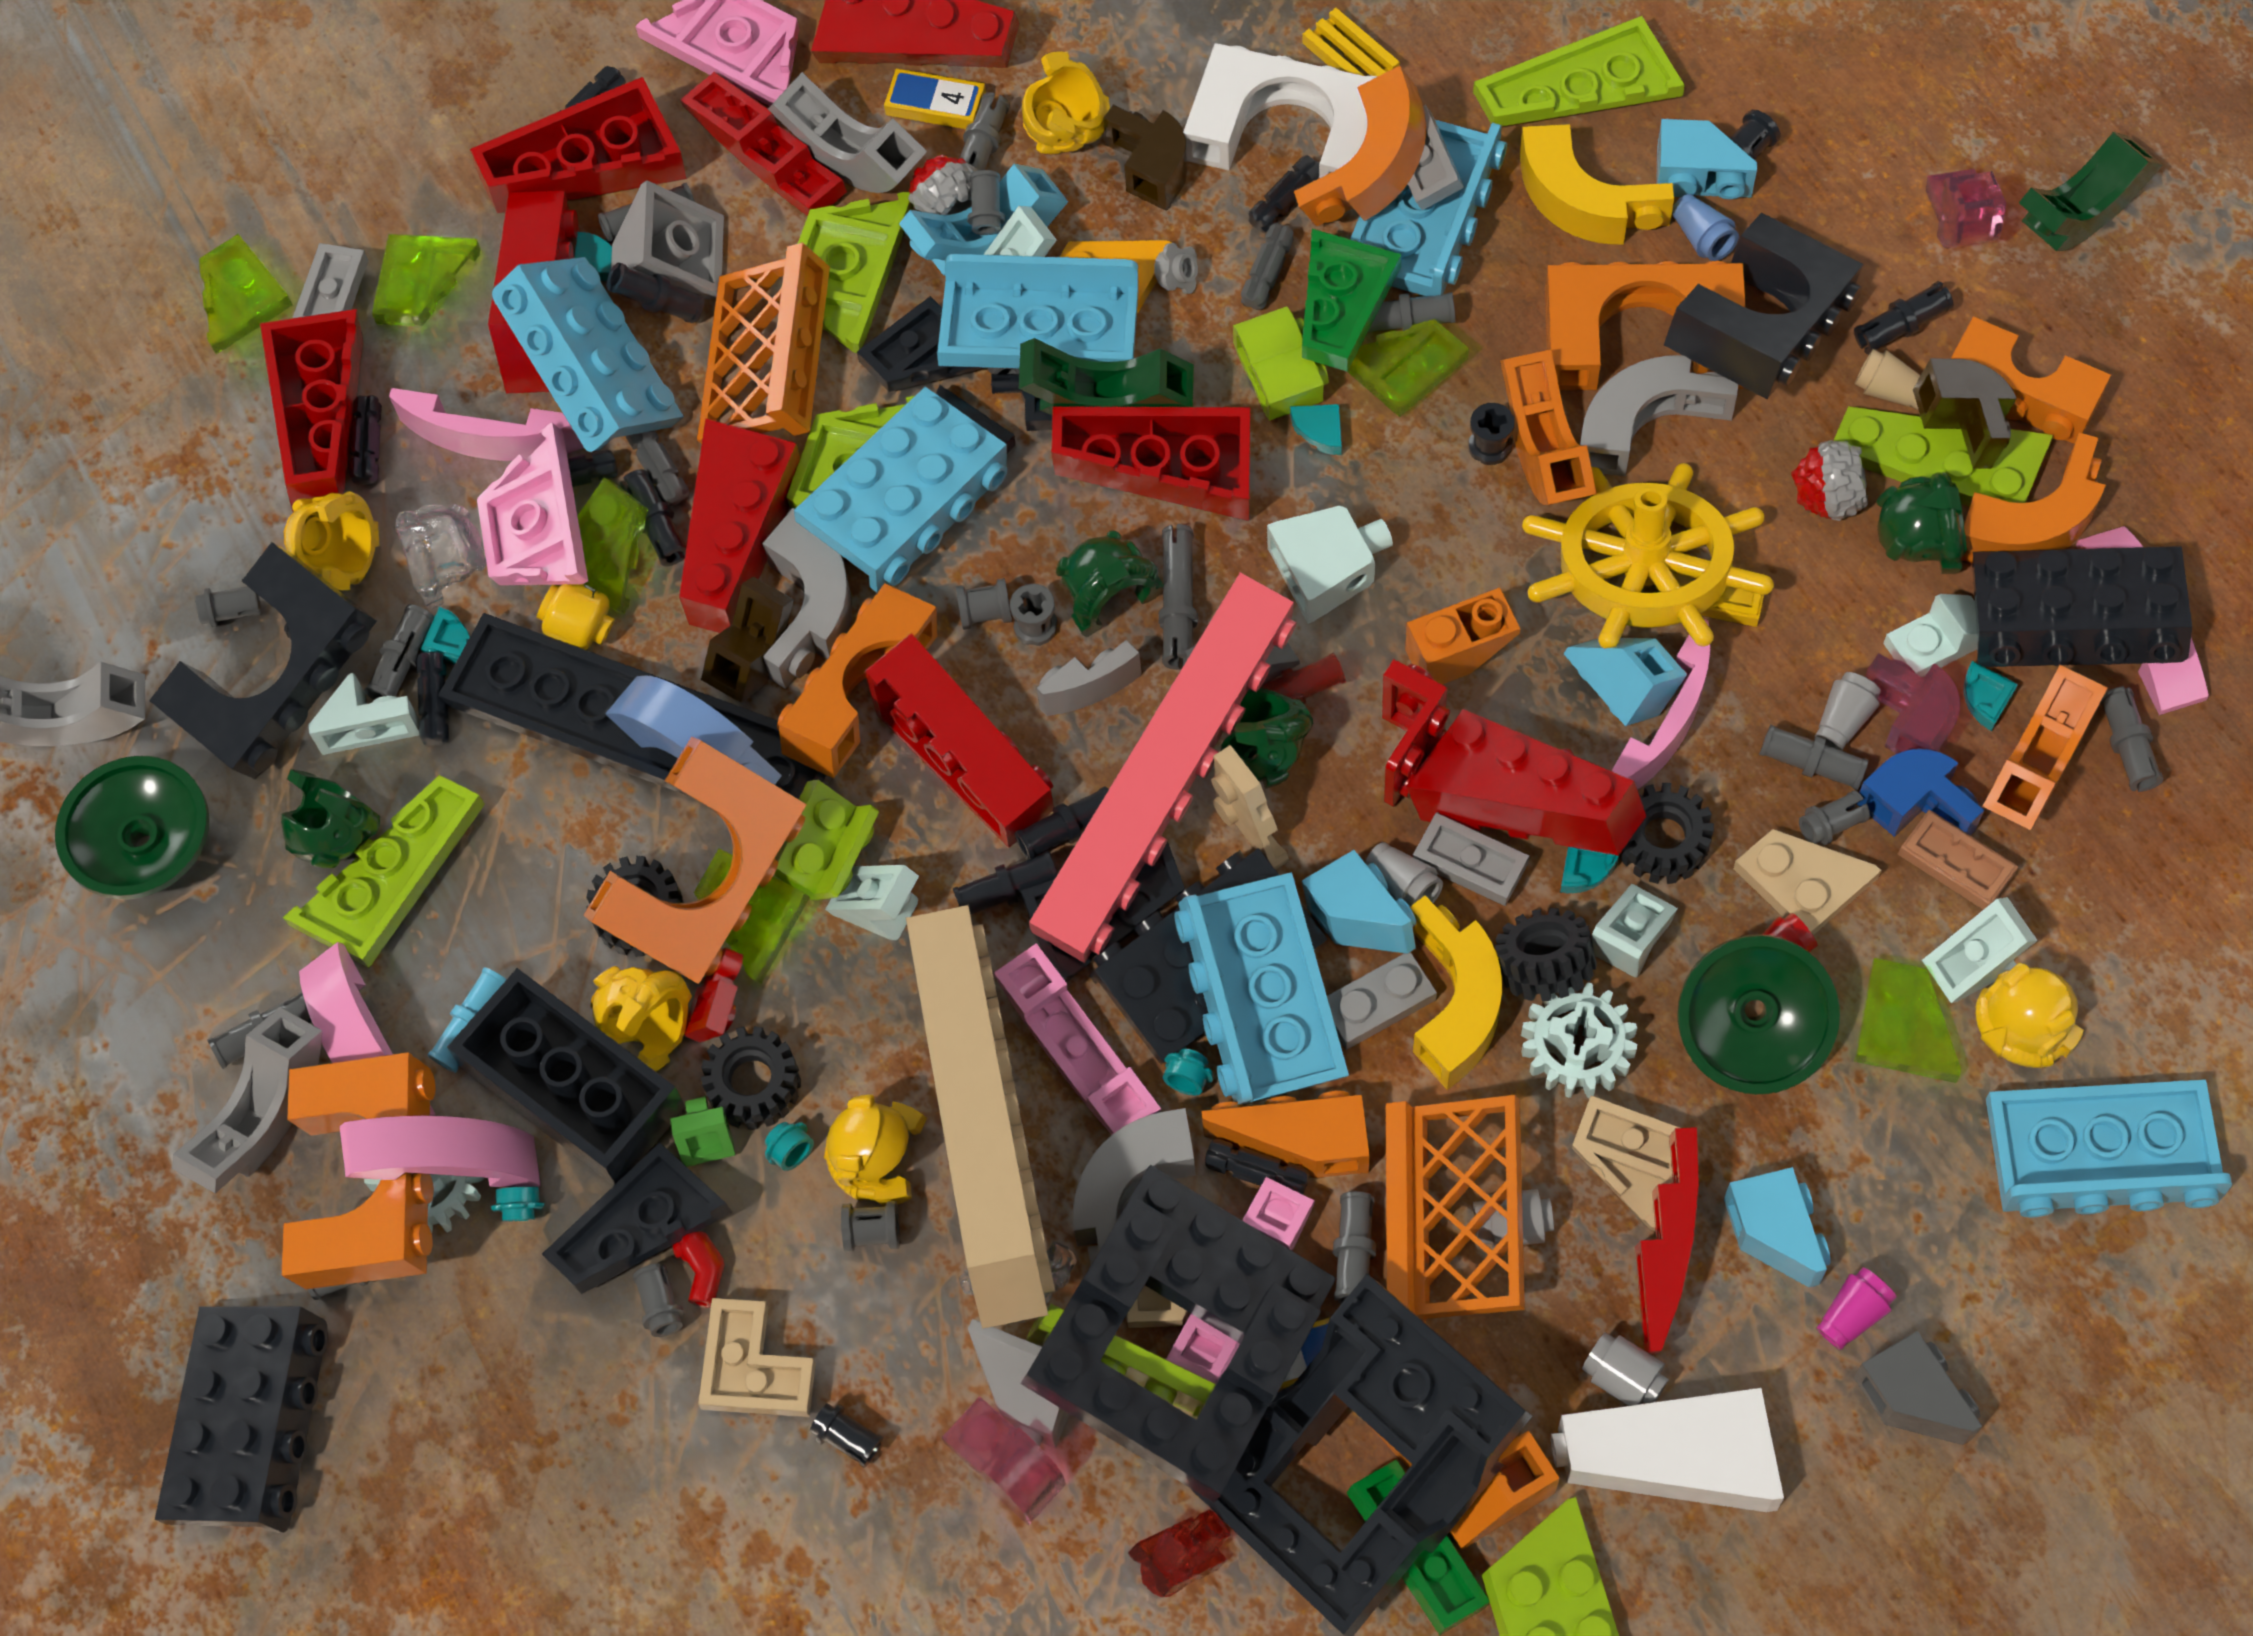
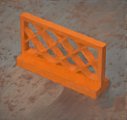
[697,242,830,444]
[1386,1095,1525,1323]

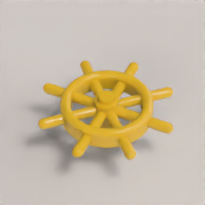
[1522,463,1774,649]

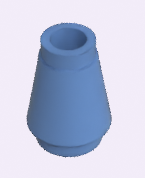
[1672,194,1739,261]

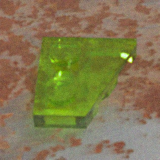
[372,234,481,327]

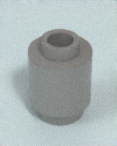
[1473,1189,1554,1249]
[1582,1332,1669,1406]

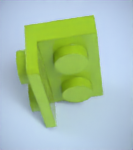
[774,780,879,900]

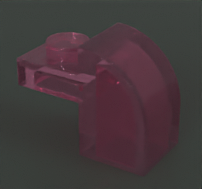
[1926,169,2007,249]
[1865,653,1960,754]
[942,1396,1066,1525]

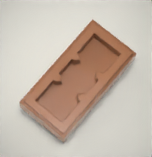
[1898,810,2018,910]

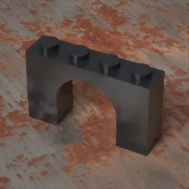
[1664,212,1864,399]
[149,542,377,779]

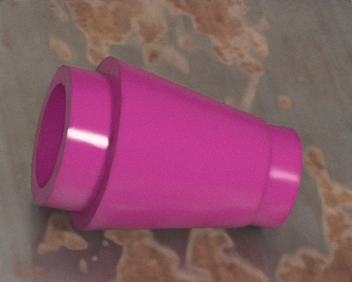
[1816,1267,1897,1350]

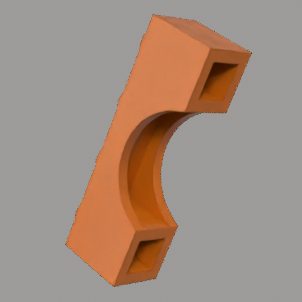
[777,583,937,779]

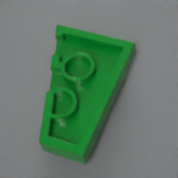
[1302,228,1401,372]

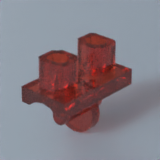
[1128,1509,1231,1597]

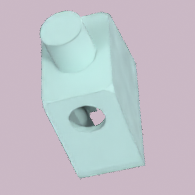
[1267,506,1393,624]

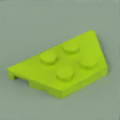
[781,192,914,353]
[787,396,915,509]
[1482,1497,1619,1636]

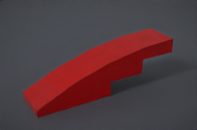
[680,72,847,216]
[1635,1127,1699,1356]

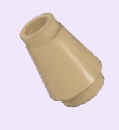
[1854,349,1921,410]

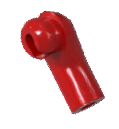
[673,1230,725,1308]

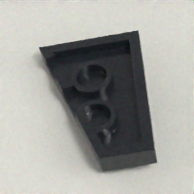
[1021,841,1185,982]

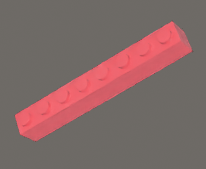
[1029,572,1297,963]

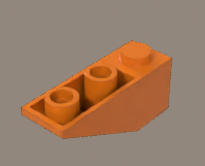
[1201,1091,1369,1178]

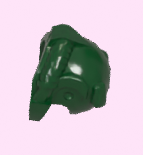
[1876,472,1967,574]
[1056,530,1164,637]
[1220,688,1313,789]
[281,769,380,868]

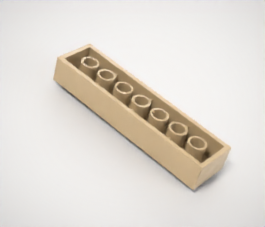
[906,905,1055,1329]

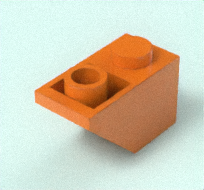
[1405,587,1521,685]
[1449,1430,1560,1550]

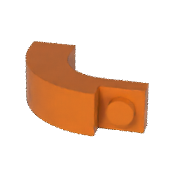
[1294,66,1426,226]
[1500,349,1597,505]
[1961,432,2106,563]
[1982,665,2108,830]

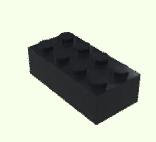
[447,968,686,1185]

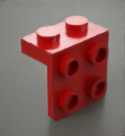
[1382,659,1450,807]

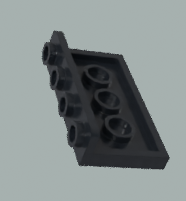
[1972,546,2192,667]
[1089,848,1327,1065]
[155,1306,328,1533]

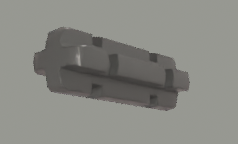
[1241,223,1294,310]
[626,430,689,506]

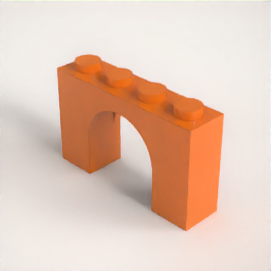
[1545,261,1745,390]
[583,736,807,984]
[282,1052,436,1289]

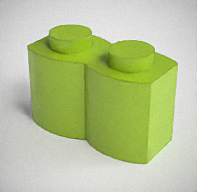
[1233,306,1329,421]

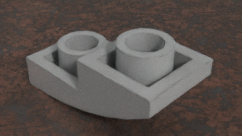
[1037,640,1141,716]

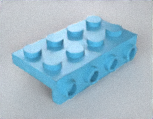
[1350,120,1507,296]
[937,254,1138,369]
[492,257,684,452]
[794,387,1008,593]
[1174,872,1349,1105]
[1986,1080,2232,1218]

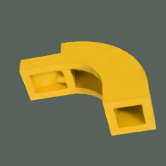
[1520,124,1674,245]
[1410,895,1502,1090]

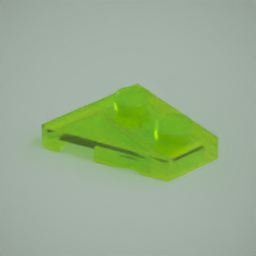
[199,234,293,355]
[1348,319,1469,417]
[577,478,648,614]
[693,848,810,984]
[1854,958,1961,1083]

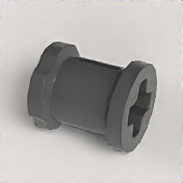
[956,578,1012,630]
[1010,584,1057,646]
[841,1200,900,1252]

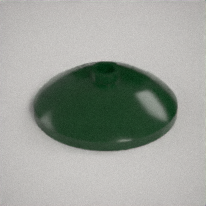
[55,756,209,900]
[1677,934,1840,1095]

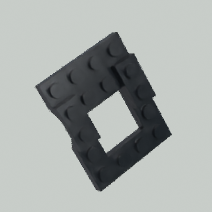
[1020,1165,1336,1503]
[1191,1273,1533,1636]

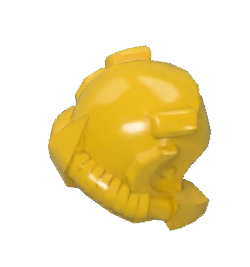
[1022,51,1110,154]
[283,491,379,590]
[1975,963,2084,1069]
[590,966,692,1072]
[824,1094,927,1206]

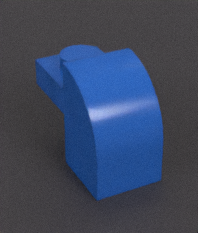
[1856,749,1984,837]

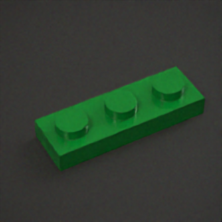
[1347,1459,1490,1636]

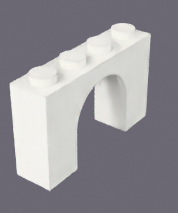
[1183,43,1377,178]

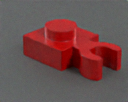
[684,947,744,1043]

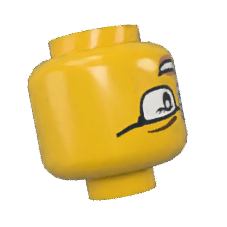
[536,584,615,650]

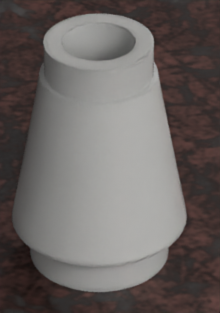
[1815,672,1881,751]
[1365,842,1443,907]

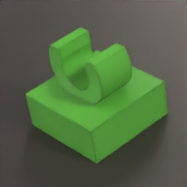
[670,1096,736,1167]

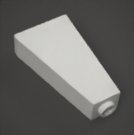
[1551,1388,1784,1512]

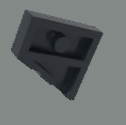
[857,296,987,392]

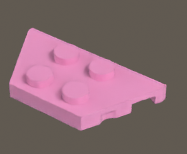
[635,0,799,106]
[477,423,588,585]

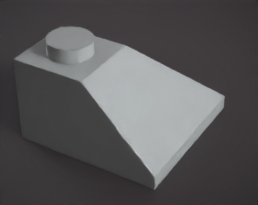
[611,180,724,299]
[968,1319,1070,1449]

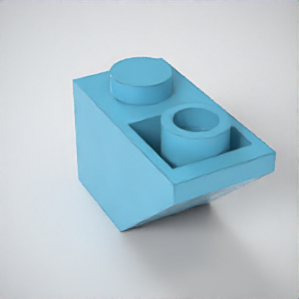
[1656,119,1757,199]
[1564,638,1687,726]
[1302,850,1417,954]
[1724,1167,1831,1287]

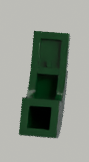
[2019,132,2163,251]
[1019,338,1194,415]

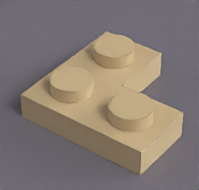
[698,1298,816,1417]

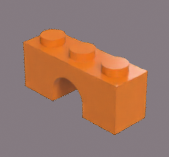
[1951,316,2111,444]

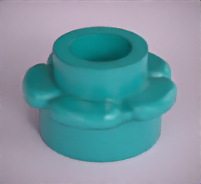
[1163,1049,1214,1096]
[765,1122,814,1171]
[491,1187,544,1222]

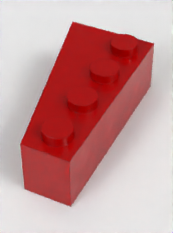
[811,0,1020,68]
[470,77,687,213]
[488,190,579,394]
[260,309,364,512]
[1051,407,1251,521]
[679,418,800,633]
[865,633,1054,848]
[1406,709,1646,856]

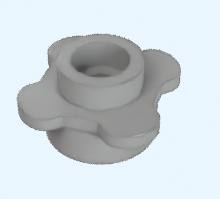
[1154,243,1198,294]

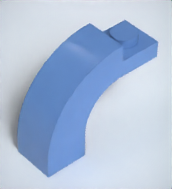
[605,676,782,785]

